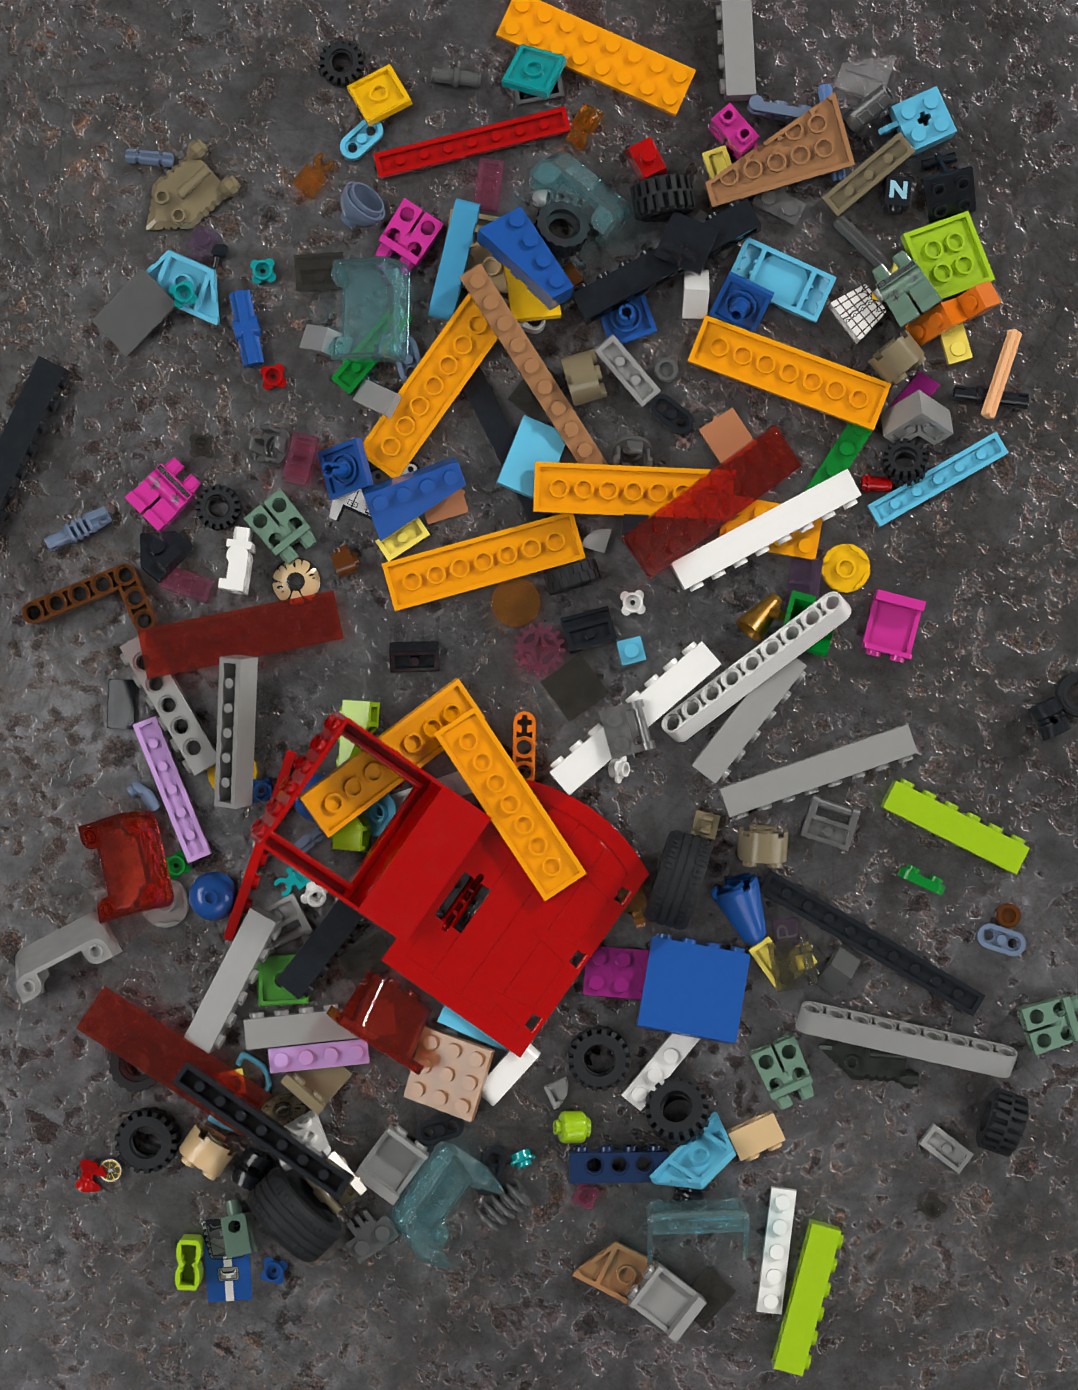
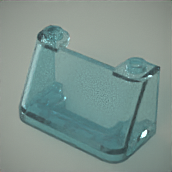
[529,151,631,248]
[329,256,410,362]

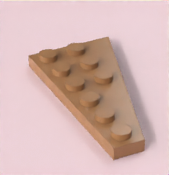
[704,92,855,208]

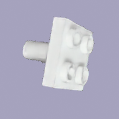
[279,1110,331,1171]

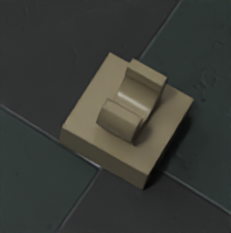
[690,810,721,840]

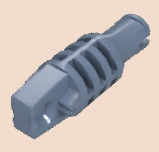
[44,507,112,552]

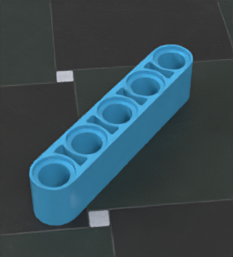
[428,198,481,321]

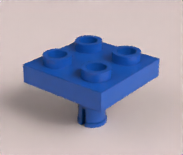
[708,271,774,333]
[600,295,657,345]
[317,438,374,500]

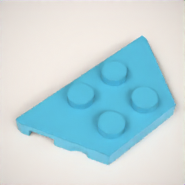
[146,250,220,325]
[649,1111,736,1189]

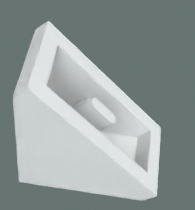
[682,270,709,320]

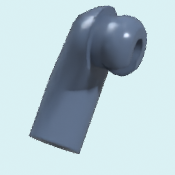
[126,782,161,812]

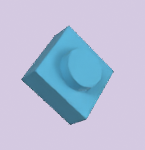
[616,636,646,666]

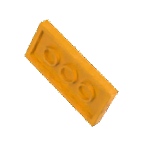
[718,495,822,561]

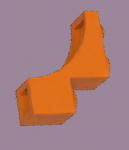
[905,281,1002,346]

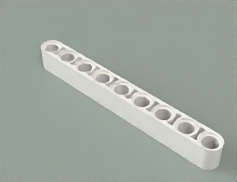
[661,592,851,742]

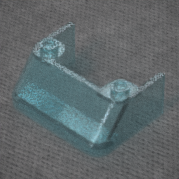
[392,1141,504,1269]
[645,1198,750,1265]

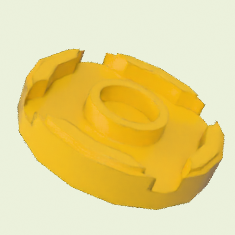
[820,544,870,593]

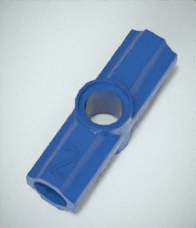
[229,290,265,368]

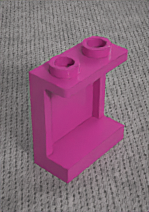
[860,589,926,663]

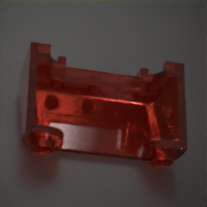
[78,810,174,924]

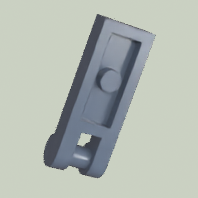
[747,95,812,122]

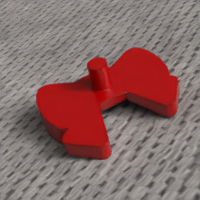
[75,1159,107,1192]

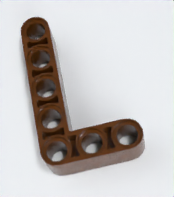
[21,564,158,633]

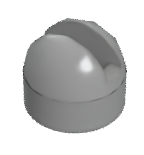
[532,189,551,209]

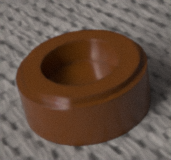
[995,903,1021,928]

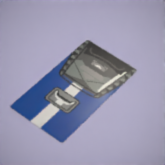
[203,1218,252,1302]

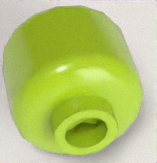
[553,1111,591,1144]

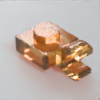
[566,104,604,151]
[618,886,647,928]

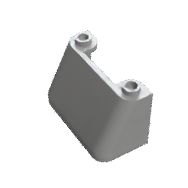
[15,912,123,1004]

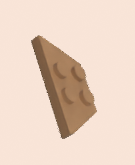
[572,1240,656,1304]

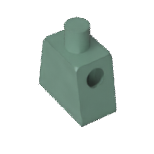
[221,1199,258,1258]

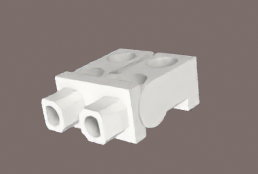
[218,526,257,595]

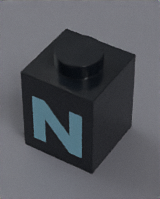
[882,175,912,215]

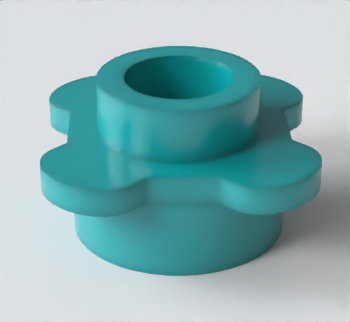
[250,258,276,284]
[169,281,197,309]
[510,1149,535,1170]

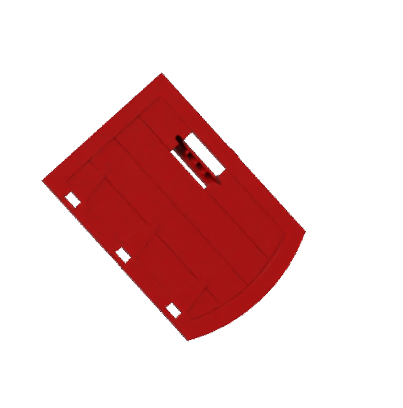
[381,779,649,1057]

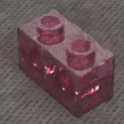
[282,431,321,488]

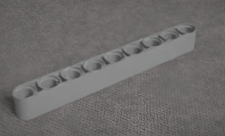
[795,1001,1018,1078]

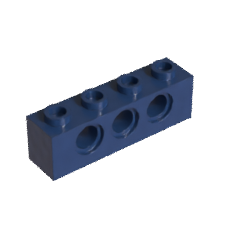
[568,1144,669,1184]

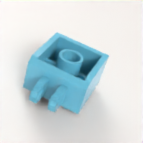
[878,86,957,157]

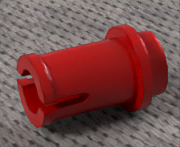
[860,473,892,493]

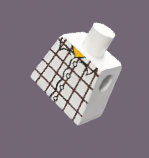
[828,284,887,344]

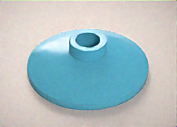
[363,792,398,837]

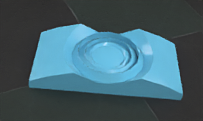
[731,238,837,323]

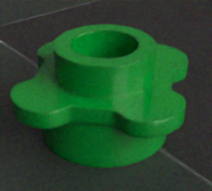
[162,851,191,880]

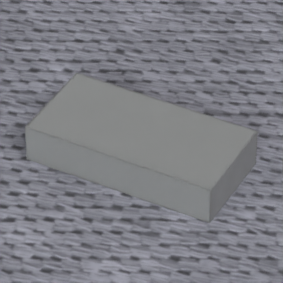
[353,379,402,418]

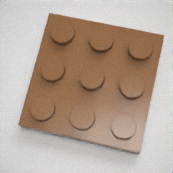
[403,1026,495,1122]

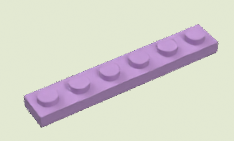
[133,716,212,863]

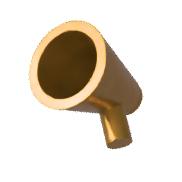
[736,593,786,642]

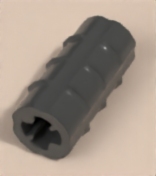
[843,84,896,133]

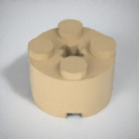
[179,1122,237,1180]

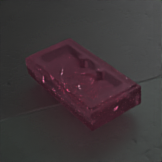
[474,158,504,212]
[159,567,214,604]

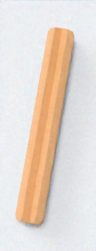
[981,329,1022,419]

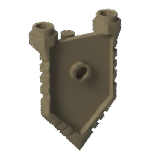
[146,139,242,230]

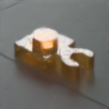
[292,152,334,200]

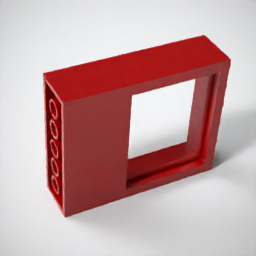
[249,711,491,943]

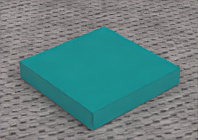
[501,44,567,99]

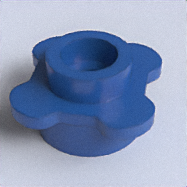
[252,777,272,803]
[260,1257,288,1285]

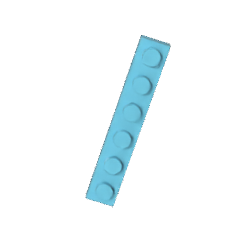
[866,432,1008,527]

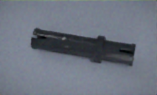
[952,385,1029,409]

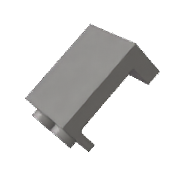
[354,1124,430,1205]
[626,1261,707,1342]

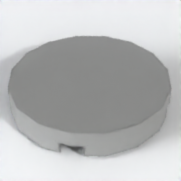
[140,878,190,928]

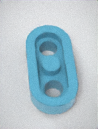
[340,120,383,161]

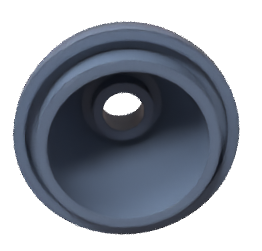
[340,182,385,228]

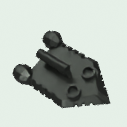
[818,1019,922,1089]

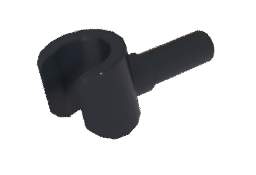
[212,244,228,273]

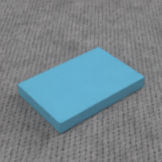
[496,415,565,499]

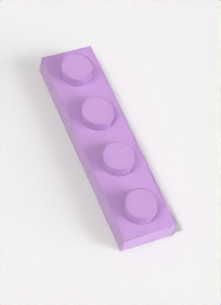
[268,1037,370,1073]

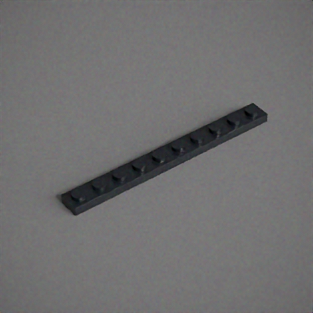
[760,870,986,1017]

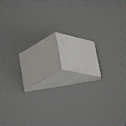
[299,324,354,362]

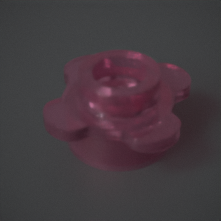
[571,1183,600,1210]

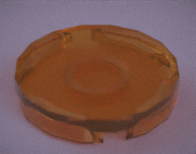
[491,578,540,627]

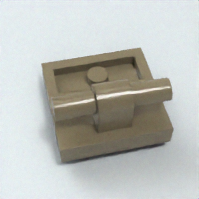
[303,1151,367,1215]

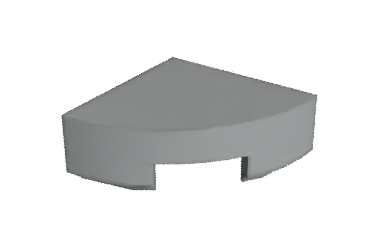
[582,529,611,554]
[544,1076,568,1110]

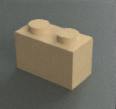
[726,1109,786,1162]

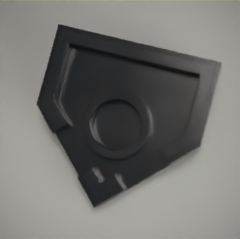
[140,531,194,584]

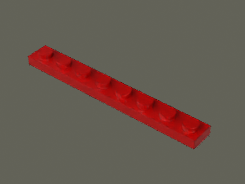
[373,106,571,179]
[223,749,299,942]

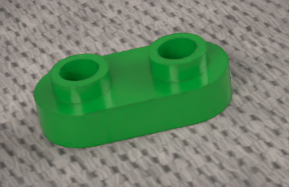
[897,864,946,896]

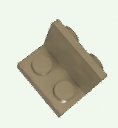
[280,1066,352,1115]

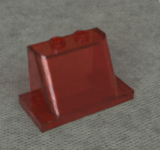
[326,970,432,1075]

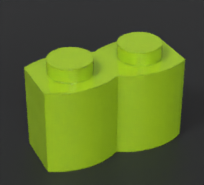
[175,1234,205,1291]

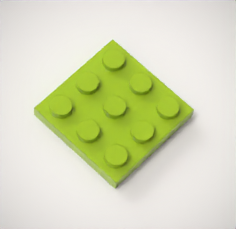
[900,211,995,300]

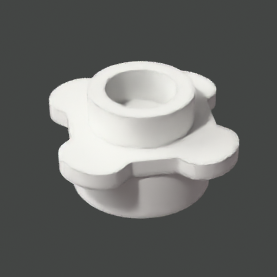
[620,590,646,616]
[608,756,630,783]
[300,882,328,907]

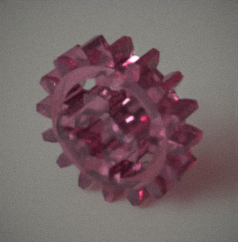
[512,622,566,676]

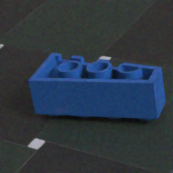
[477,206,574,310]
[362,456,466,541]

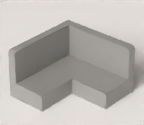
[881,390,954,445]

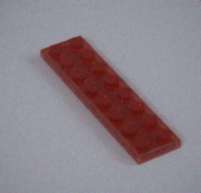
[621,425,802,578]
[137,590,344,680]
[76,986,272,1137]

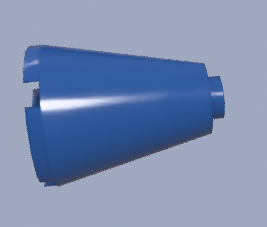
[710,873,767,945]

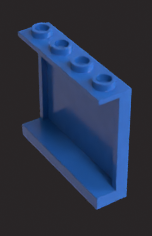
[636,933,751,1045]

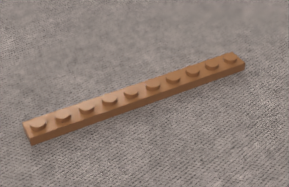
[459,263,608,465]

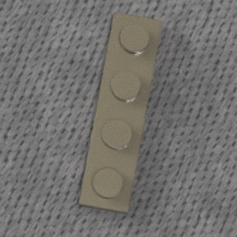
[822,132,916,216]

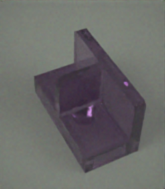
[785,558,823,607]

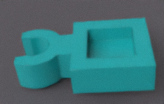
[274,866,312,896]

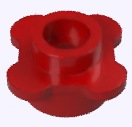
[260,364,287,390]

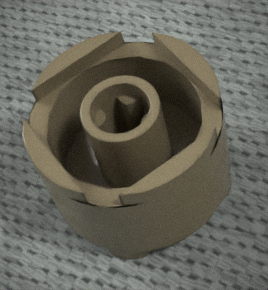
[867,330,926,385]
[560,349,607,406]
[737,825,788,868]

